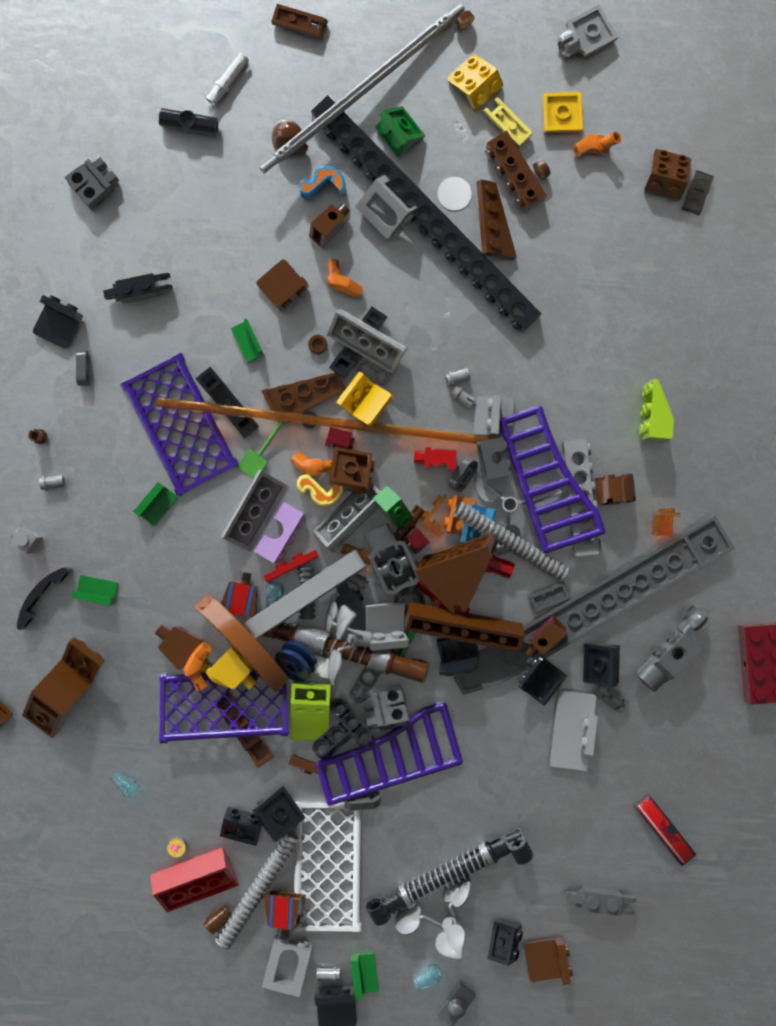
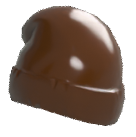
[272,119,308,157]

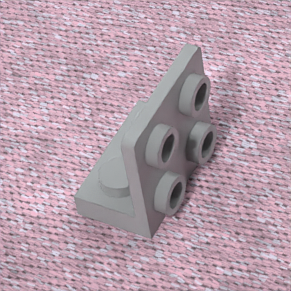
[366,602,409,651]

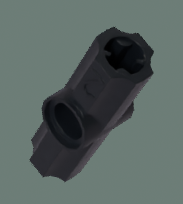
[159,108,219,136]

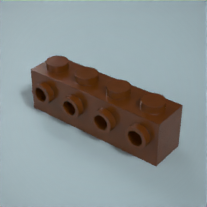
[485,131,547,212]

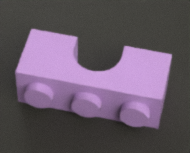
[254,502,306,563]

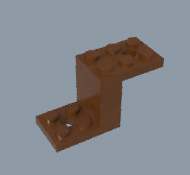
[22,637,105,739]

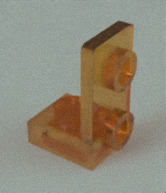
[420,494,448,538]
[651,508,680,536]

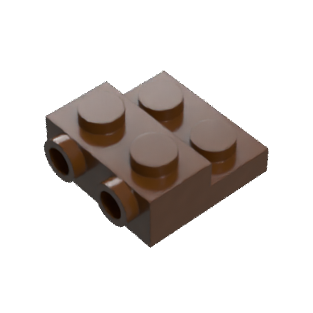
[329,447,375,494]

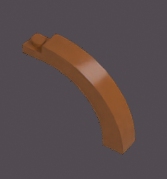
[194,594,289,693]

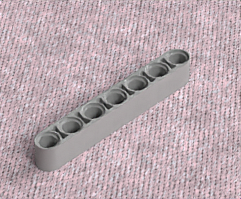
[244,550,366,640]

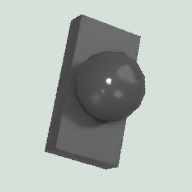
[437,982,476,1026]

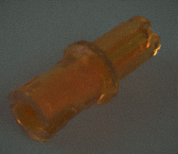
[341,543,371,565]

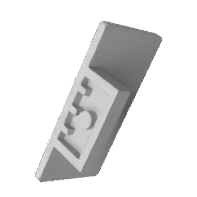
[549,690,598,771]

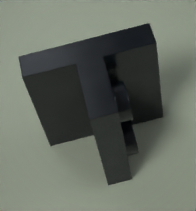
[583,644,620,687]
[252,786,306,842]

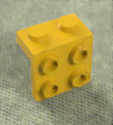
[448,55,504,110]
[337,372,393,426]

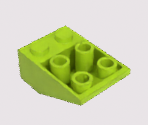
[639,379,674,442]
[290,682,332,741]

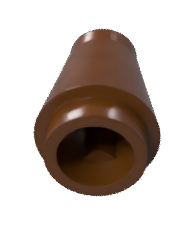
[203,905,232,935]

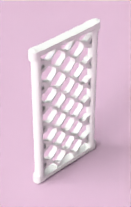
[292,801,363,932]

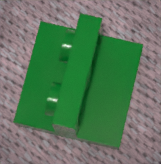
[375,106,426,157]

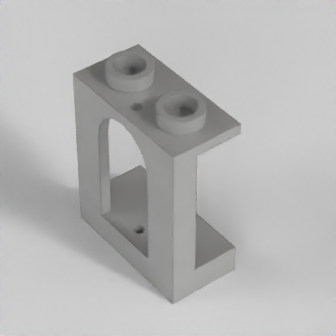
[355,175,417,239]
[262,936,312,997]

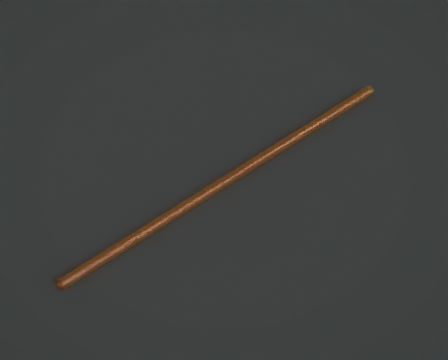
[156,397,499,444]

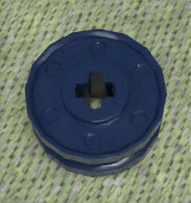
[274,641,318,683]

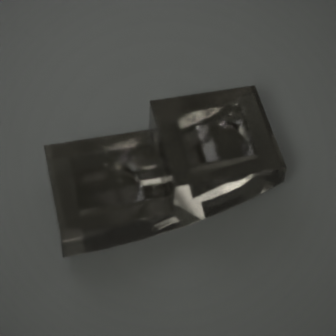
[682,170,714,215]

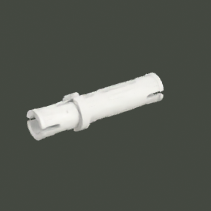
[206,53,249,106]

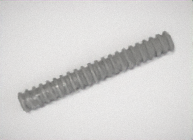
[453,502,569,582]
[215,832,299,950]

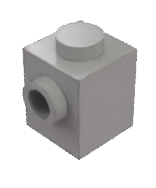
[10,527,43,554]

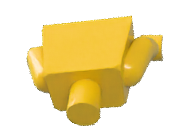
[200,646,257,690]

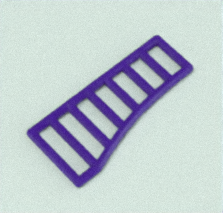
[499,405,606,553]
[316,702,463,806]

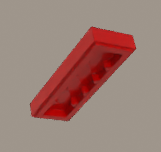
[264,550,319,582]

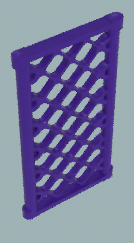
[120,353,239,496]
[159,670,289,744]

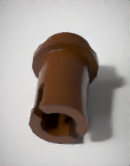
[28,429,48,444]

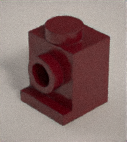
[325,427,355,449]
[403,528,430,555]

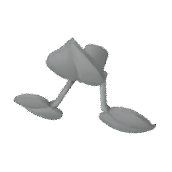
[475,470,563,556]
[325,599,371,686]
[394,876,471,960]

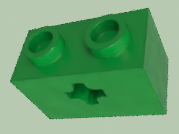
[373,486,413,530]

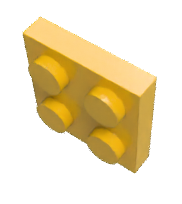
[542,92,583,133]

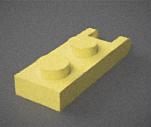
[483,97,533,148]

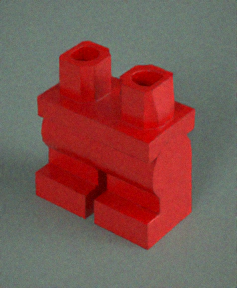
[414,447,457,472]

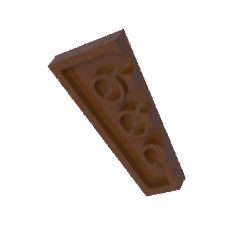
[476,179,517,260]
[261,373,346,423]

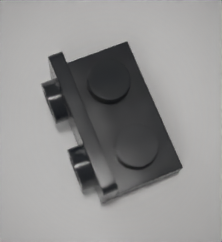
[220,807,262,846]
[487,919,523,966]

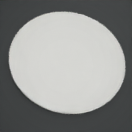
[438,177,472,211]

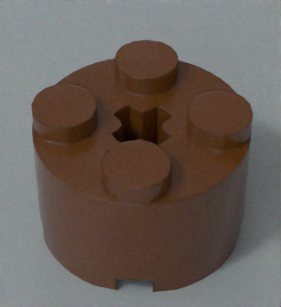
[595,474,636,505]

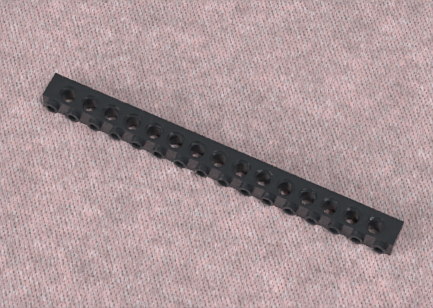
[311,95,542,333]

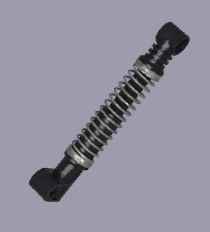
[366,826,534,926]

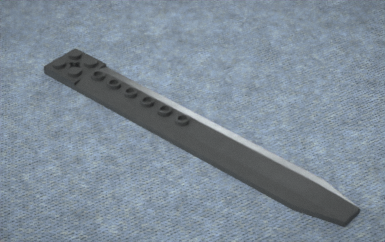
[454,515,735,695]

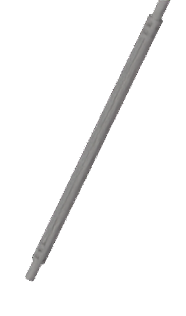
[260,4,465,174]

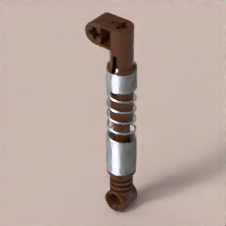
[263,621,430,683]

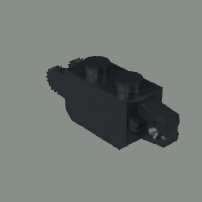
[103,273,173,304]
[335,581,366,631]

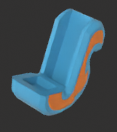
[298,165,346,200]

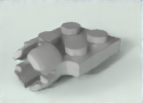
[557,5,618,58]

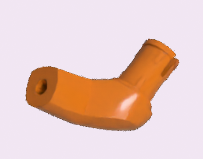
[572,131,621,157]
[326,258,363,298]
[290,451,332,476]
[184,642,211,691]

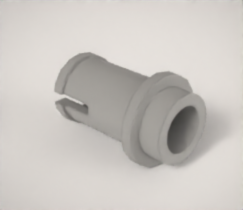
[445,368,471,387]
[450,386,476,409]
[39,475,65,491]
[347,573,369,590]
[316,966,341,983]

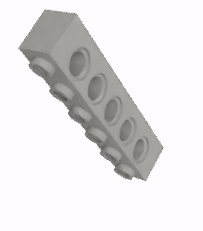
[561,439,601,557]

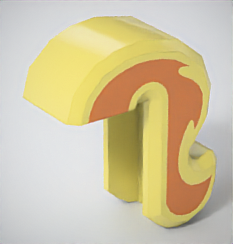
[297,475,344,507]

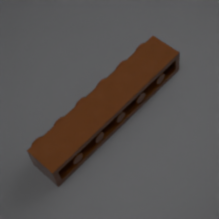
[405,602,525,652]

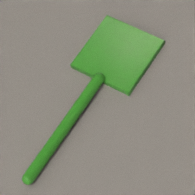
[237,420,283,479]

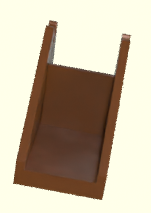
[415,532,498,614]

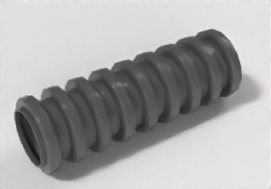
[297,566,315,620]

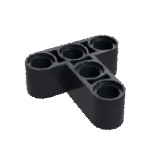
[312,698,374,760]

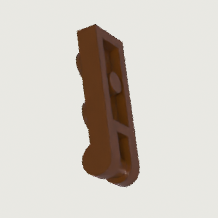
[271,4,328,40]

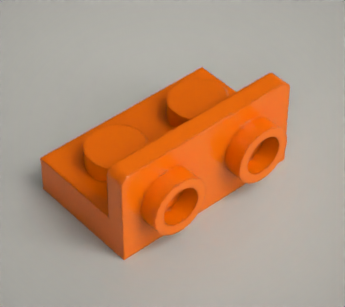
[443,495,476,535]

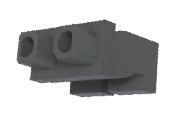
[64,157,119,211]
[362,685,411,731]

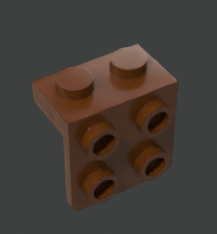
[644,149,691,200]
[256,259,309,312]
[524,937,573,985]

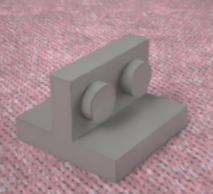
[474,395,514,436]

